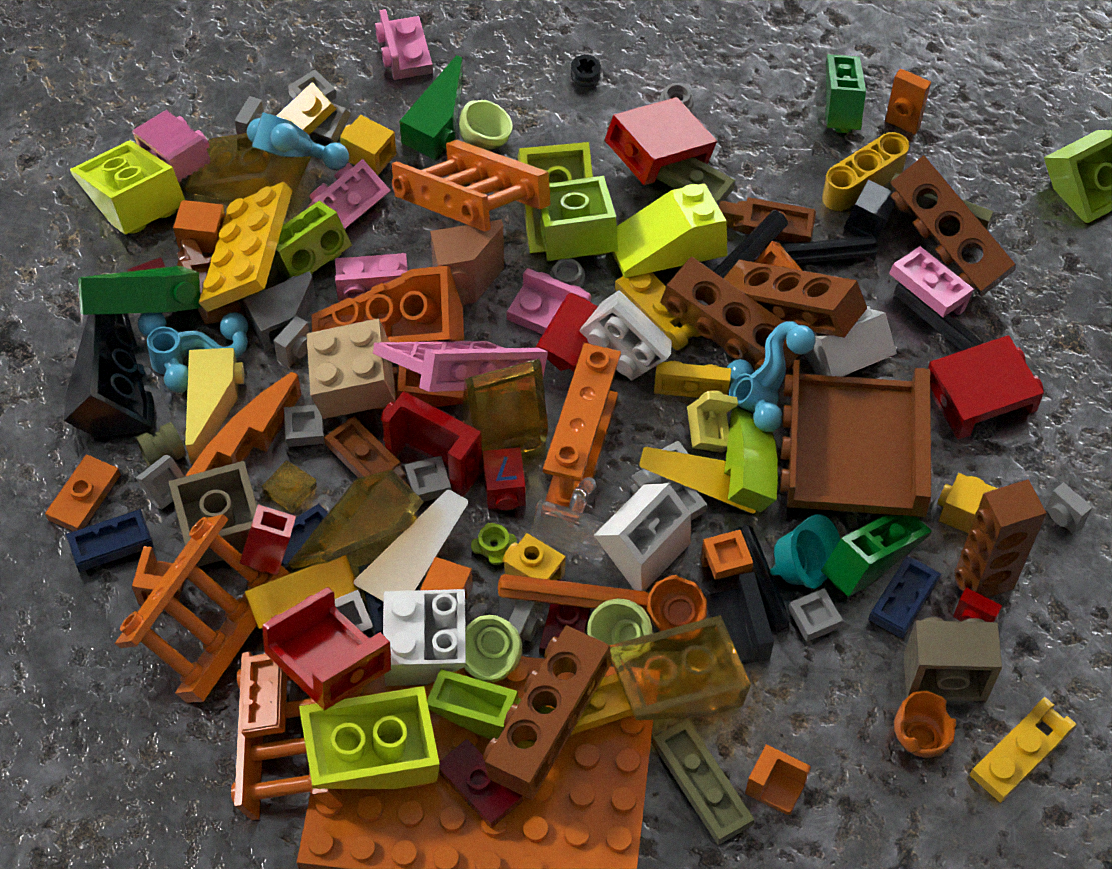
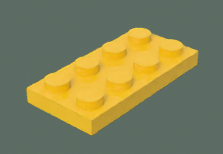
[198,181,292,312]

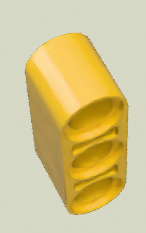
[822,132,909,211]
[245,553,359,629]

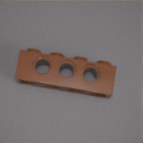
[890,155,1016,297]
[660,256,803,380]
[723,260,867,338]
[954,479,1047,598]
[483,625,612,800]

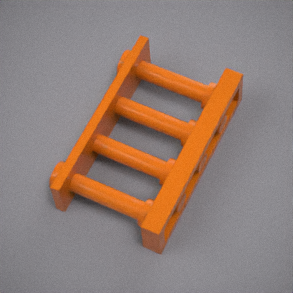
[391,140,551,232]
[543,343,621,524]
[114,514,291,703]
[231,652,347,820]

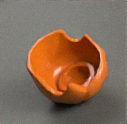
[647,575,707,638]
[894,690,957,759]

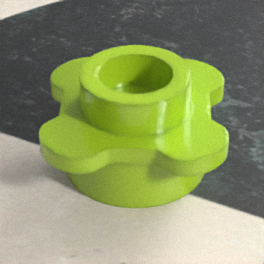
[471,523,517,565]

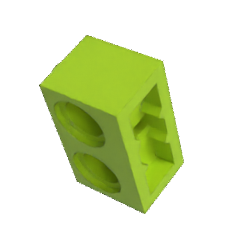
[273,201,352,279]

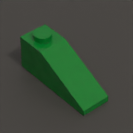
[825,54,866,133]
[399,55,463,160]
[78,266,201,315]
[821,514,932,597]

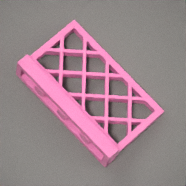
[373,341,548,392]

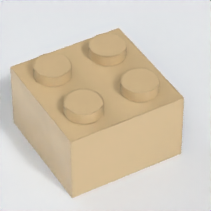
[307,318,396,419]

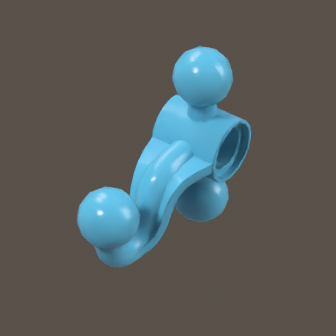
[247,112,349,170]
[137,312,249,393]
[727,321,816,432]

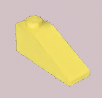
[185,348,244,464]

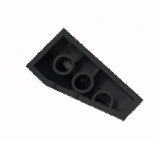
[64,313,154,437]

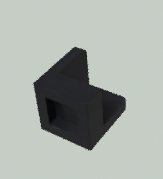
[843,179,895,238]

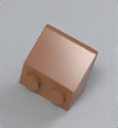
[430,219,504,306]

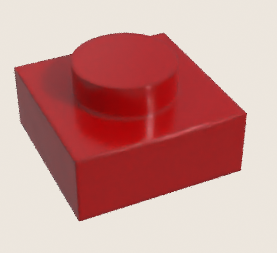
[953,587,1002,622]

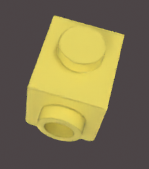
[687,391,738,453]

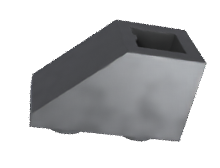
[243,272,316,352]

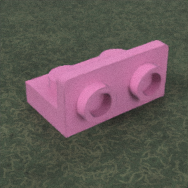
[375,9,433,80]
[307,159,391,230]
[889,246,974,317]
[335,253,408,301]
[507,268,591,335]

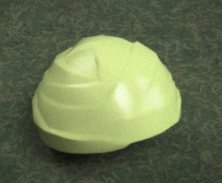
[459,100,513,150]
[587,598,653,663]
[464,615,522,682]

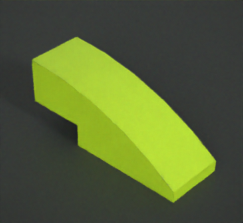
[724,407,778,512]
[427,669,554,749]

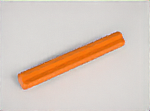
[498,574,649,613]

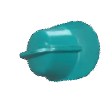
[770,514,840,589]

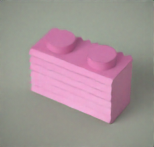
[132,109,211,182]

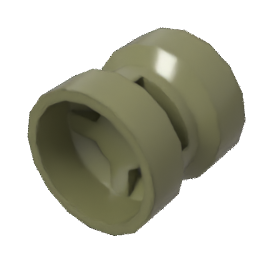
[136,422,186,467]

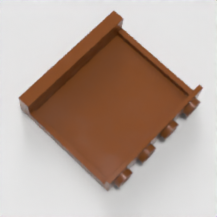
[780,360,931,517]

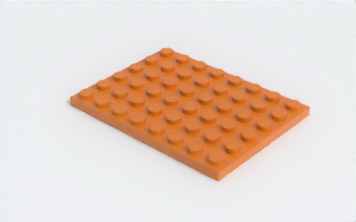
[296,656,658,869]

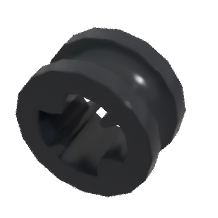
[571,54,601,87]

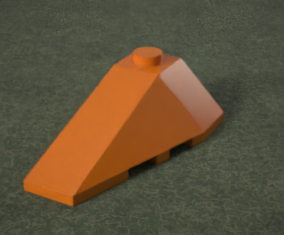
[311,266,464,342]

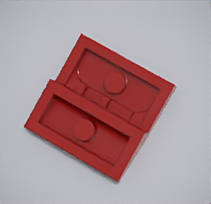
[535,292,598,373]

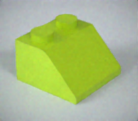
[1044,130,1112,223]
[538,176,618,261]

